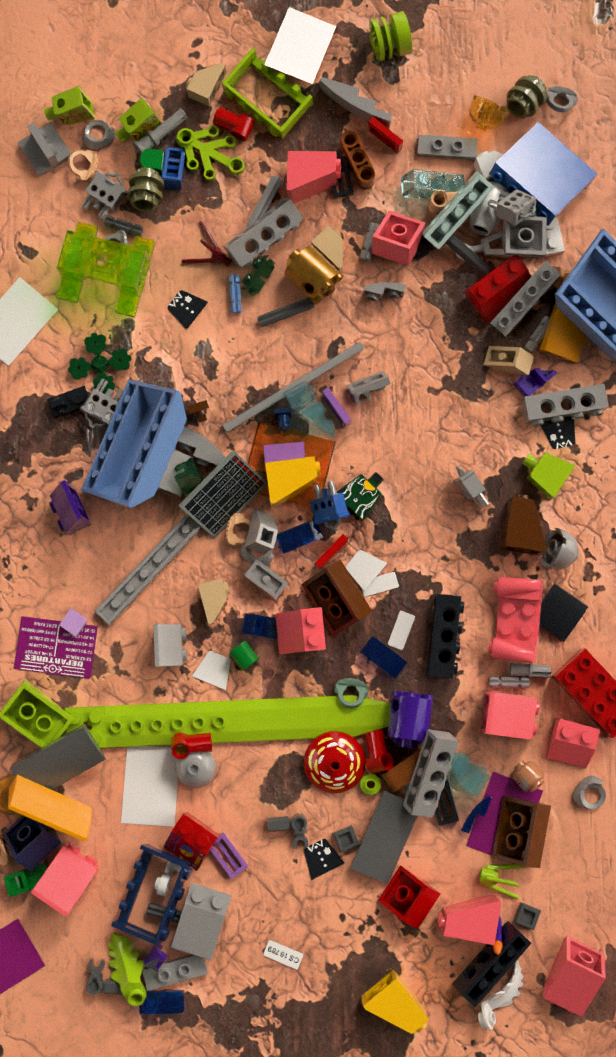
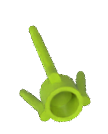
[479,864,528,899]

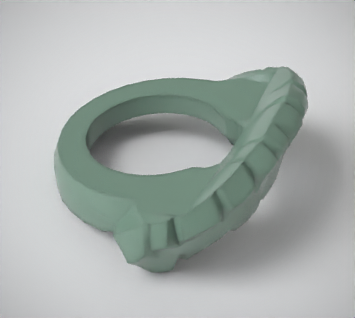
[334,678,369,708]

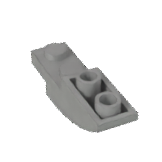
[177,426,225,467]

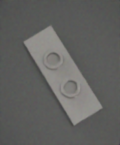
[417,135,478,160]
[142,955,209,991]

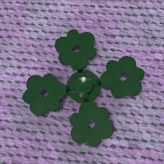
[68,333,132,394]

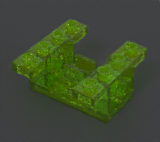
[56,222,156,318]

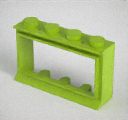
[222,47,313,139]

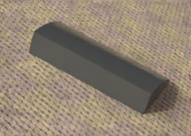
[10,723,106,790]
[350,789,417,884]

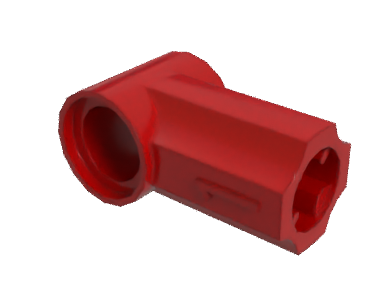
[213,107,255,141]
[365,730,394,774]
[171,732,213,759]

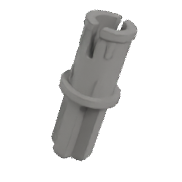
[509,663,551,679]

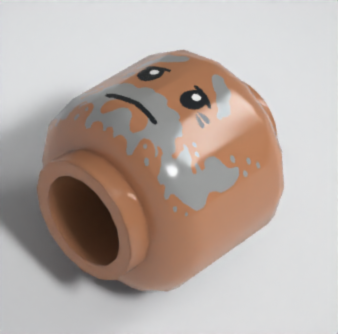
[513,760,544,792]

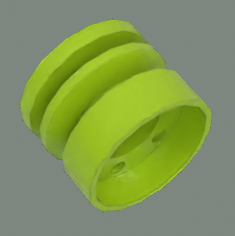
[369,11,413,62]

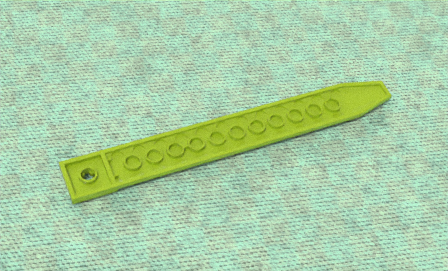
[65,695,391,748]

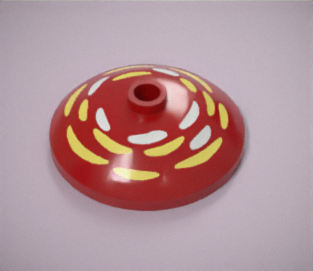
[304,731,366,793]

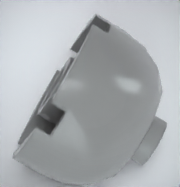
[540,528,579,570]
[175,752,217,788]

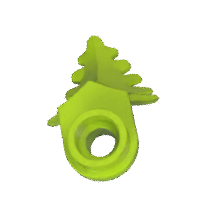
[108,932,146,1006]

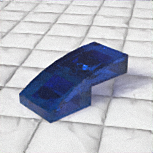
[276,519,323,554]
[242,613,278,639]
[360,636,407,679]
[461,795,492,834]
[139,989,185,1014]

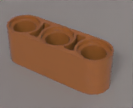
[341,130,375,189]
[381,746,422,792]

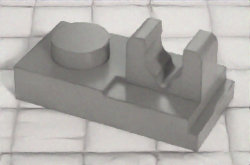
[347,371,391,404]
[244,559,288,599]

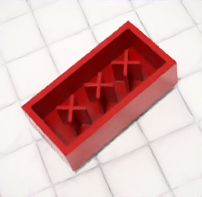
[551,648,616,738]

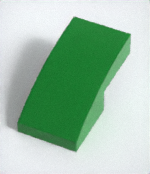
[3,861,48,897]

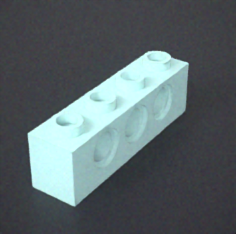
[423,171,494,249]

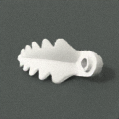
[478,960,524,1030]

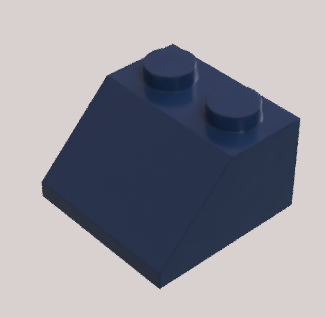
[2,815,62,871]

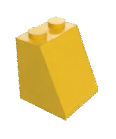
[265,456,321,508]
[361,969,429,1034]

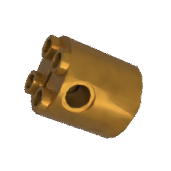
[284,245,344,305]

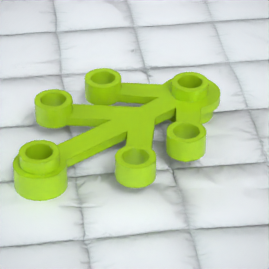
[176,125,245,182]

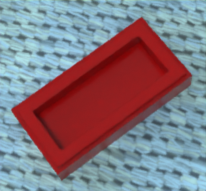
[368,117,403,153]
[315,534,348,569]

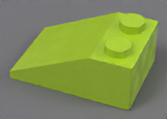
[0,679,74,748]

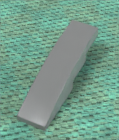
[320,77,393,129]

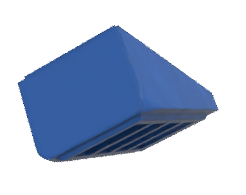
[162,147,186,190]

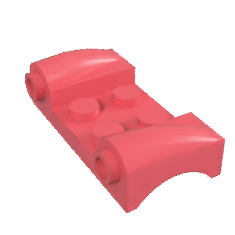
[488,577,543,663]

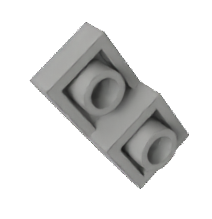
[363,282,406,301]

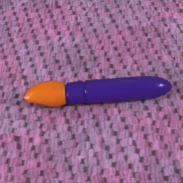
[493,916,503,955]

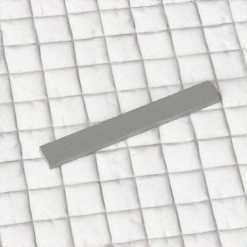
[222,342,364,432]
[94,514,202,626]

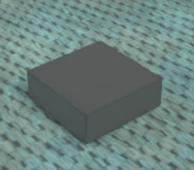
[333,825,360,853]
[513,902,541,930]

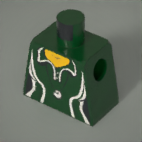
[337,472,384,522]

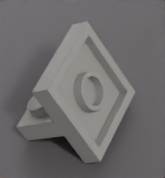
[18,122,71,177]

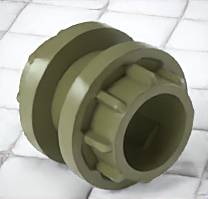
[506,75,547,118]
[127,167,164,212]

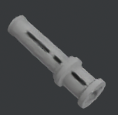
[133,108,188,155]

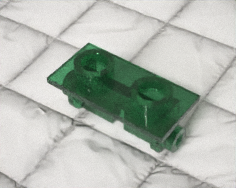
[241,255,275,296]

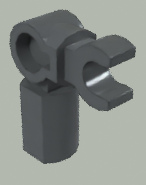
[268,813,308,849]
[86,958,123,995]

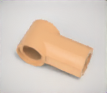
[428,190,458,214]

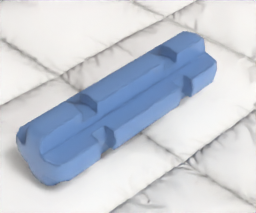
[229,274,242,314]

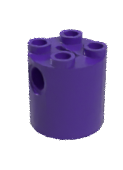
[387,691,433,748]

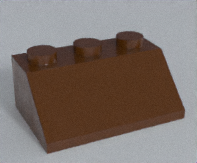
[301,560,373,636]
[492,795,551,868]

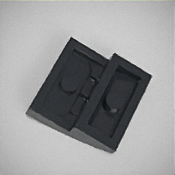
[540,583,588,642]

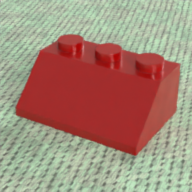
[463,255,531,324]

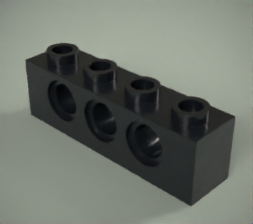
[427,594,464,679]
[452,921,532,1007]

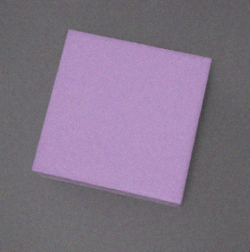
[59,608,88,637]

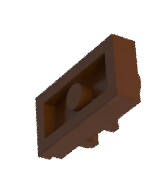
[187,400,209,422]

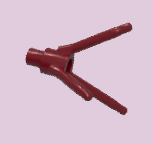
[182,221,232,267]

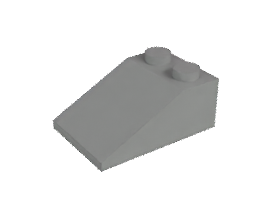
[171,883,231,960]

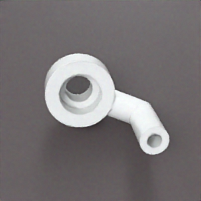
[154,861,192,897]

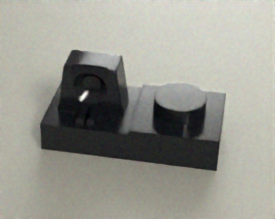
[47,386,89,419]

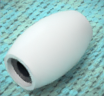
[469,182,507,236]

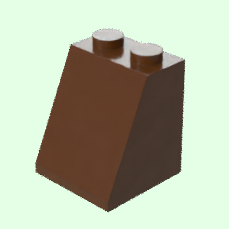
[499,494,547,556]

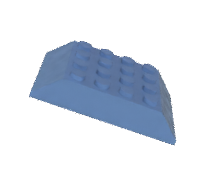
[555,229,616,361]
[81,379,187,508]

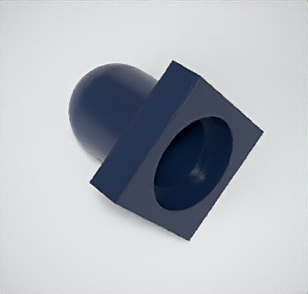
[275,408,291,431]

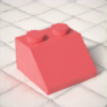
[372,211,426,266]
[546,718,600,769]

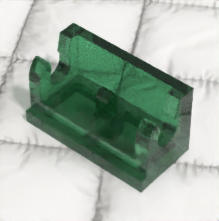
[174,457,204,497]

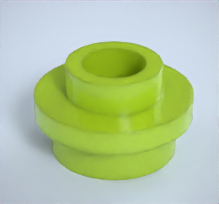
[360,774,381,795]

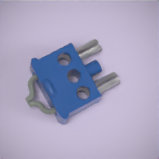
[310,481,350,531]

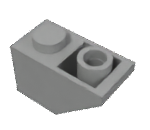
[245,509,278,554]

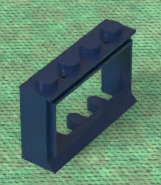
[111,844,192,945]

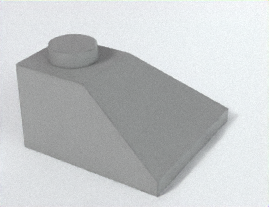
[502,217,546,257]

